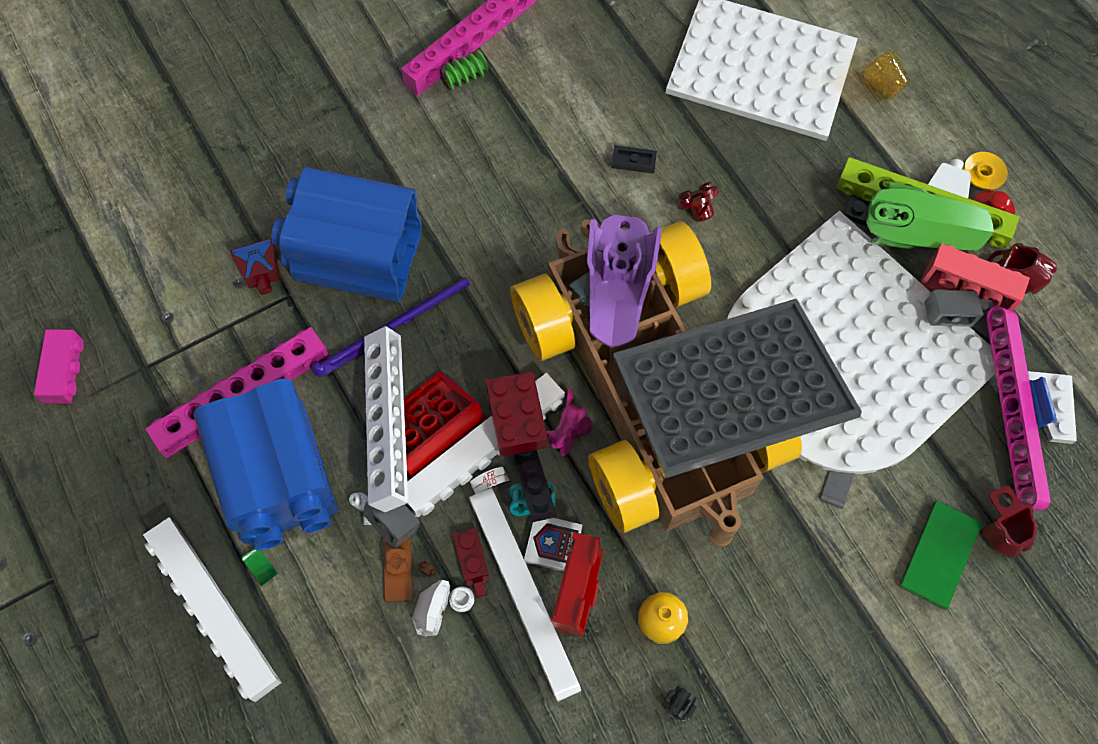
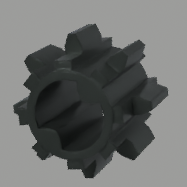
[663,686,697,722]

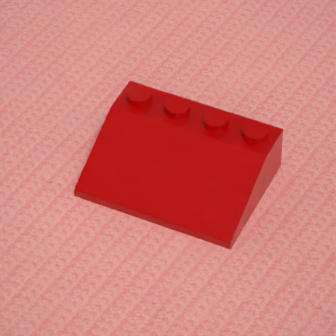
[404,371,487,478]

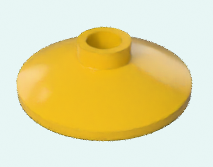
[964,152,1008,190]

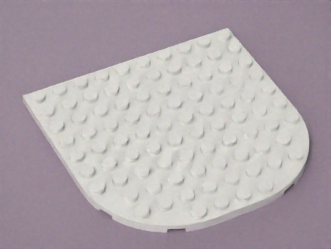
[727,211,996,474]

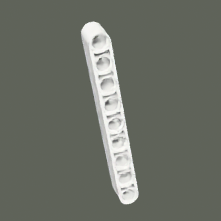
[469,488,581,702]

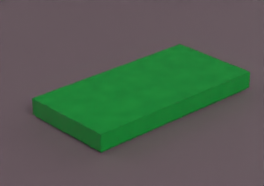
[899,501,982,610]

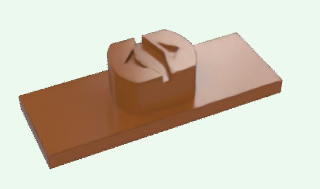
[383,537,413,603]

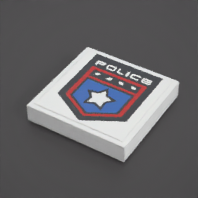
[524,518,583,572]

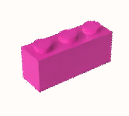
[34,330,84,404]

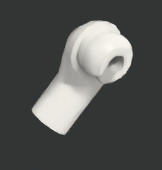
[349,492,372,525]

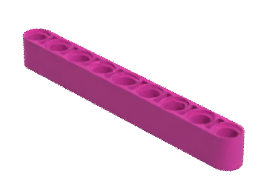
[987,306,1050,511]

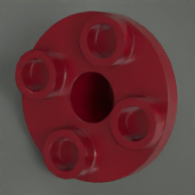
[676,182,719,222]

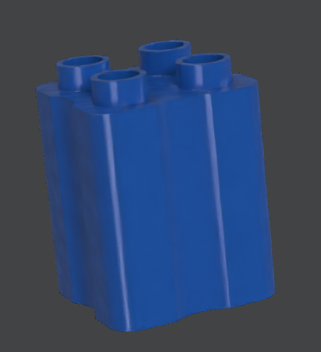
[272,167,422,302]
[193,379,339,551]

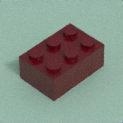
[486,372,548,457]

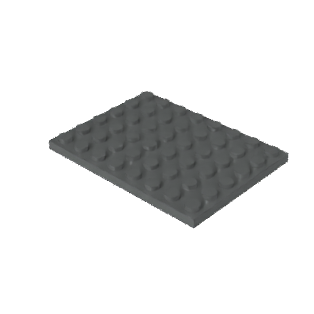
[613,298,862,478]

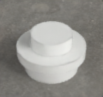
[449,587,474,612]

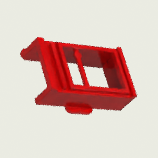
[551,532,604,637]

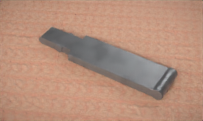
[820,470,855,509]

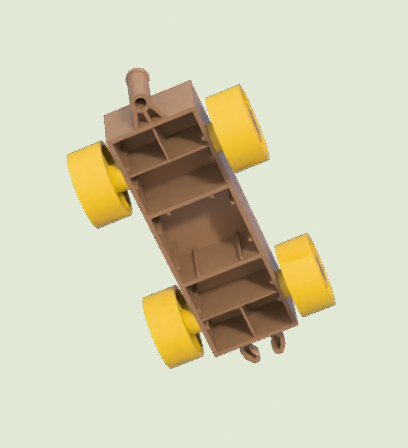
[510,219,802,547]

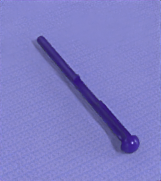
[311,277,470,377]

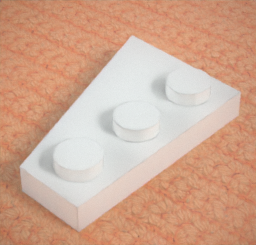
[1028,371,1077,444]

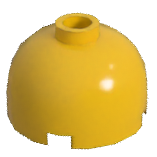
[638,592,688,644]

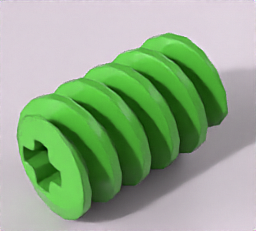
[441,50,488,90]

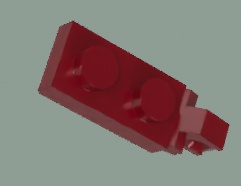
[453,527,489,598]

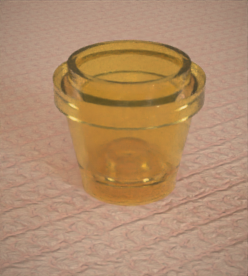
[861,50,911,101]

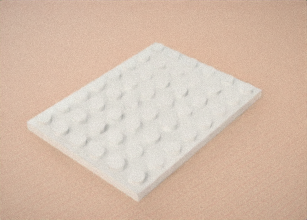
[666,0,858,141]

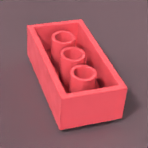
[920,243,1030,319]

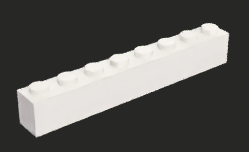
[406,373,565,517]
[143,517,282,702]

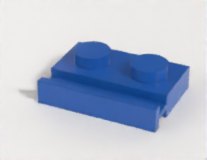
[1012,377,1058,431]

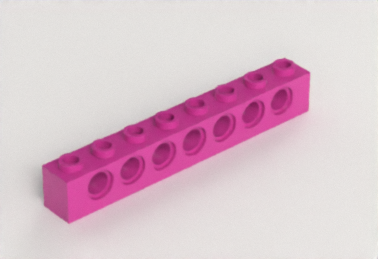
[401,0,536,96]
[146,327,329,459]

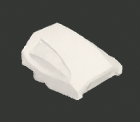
[412,580,450,637]

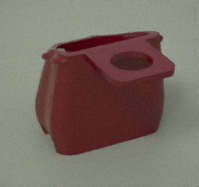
[987,243,1057,295]
[981,486,1038,558]

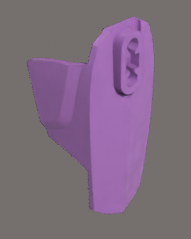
[587,215,662,347]

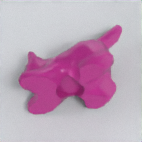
[546,389,592,457]

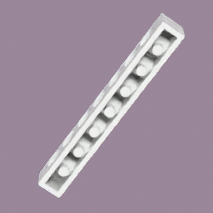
[364,326,408,512]

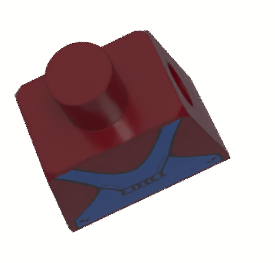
[230,238,280,295]

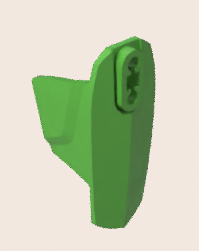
[866,181,993,251]

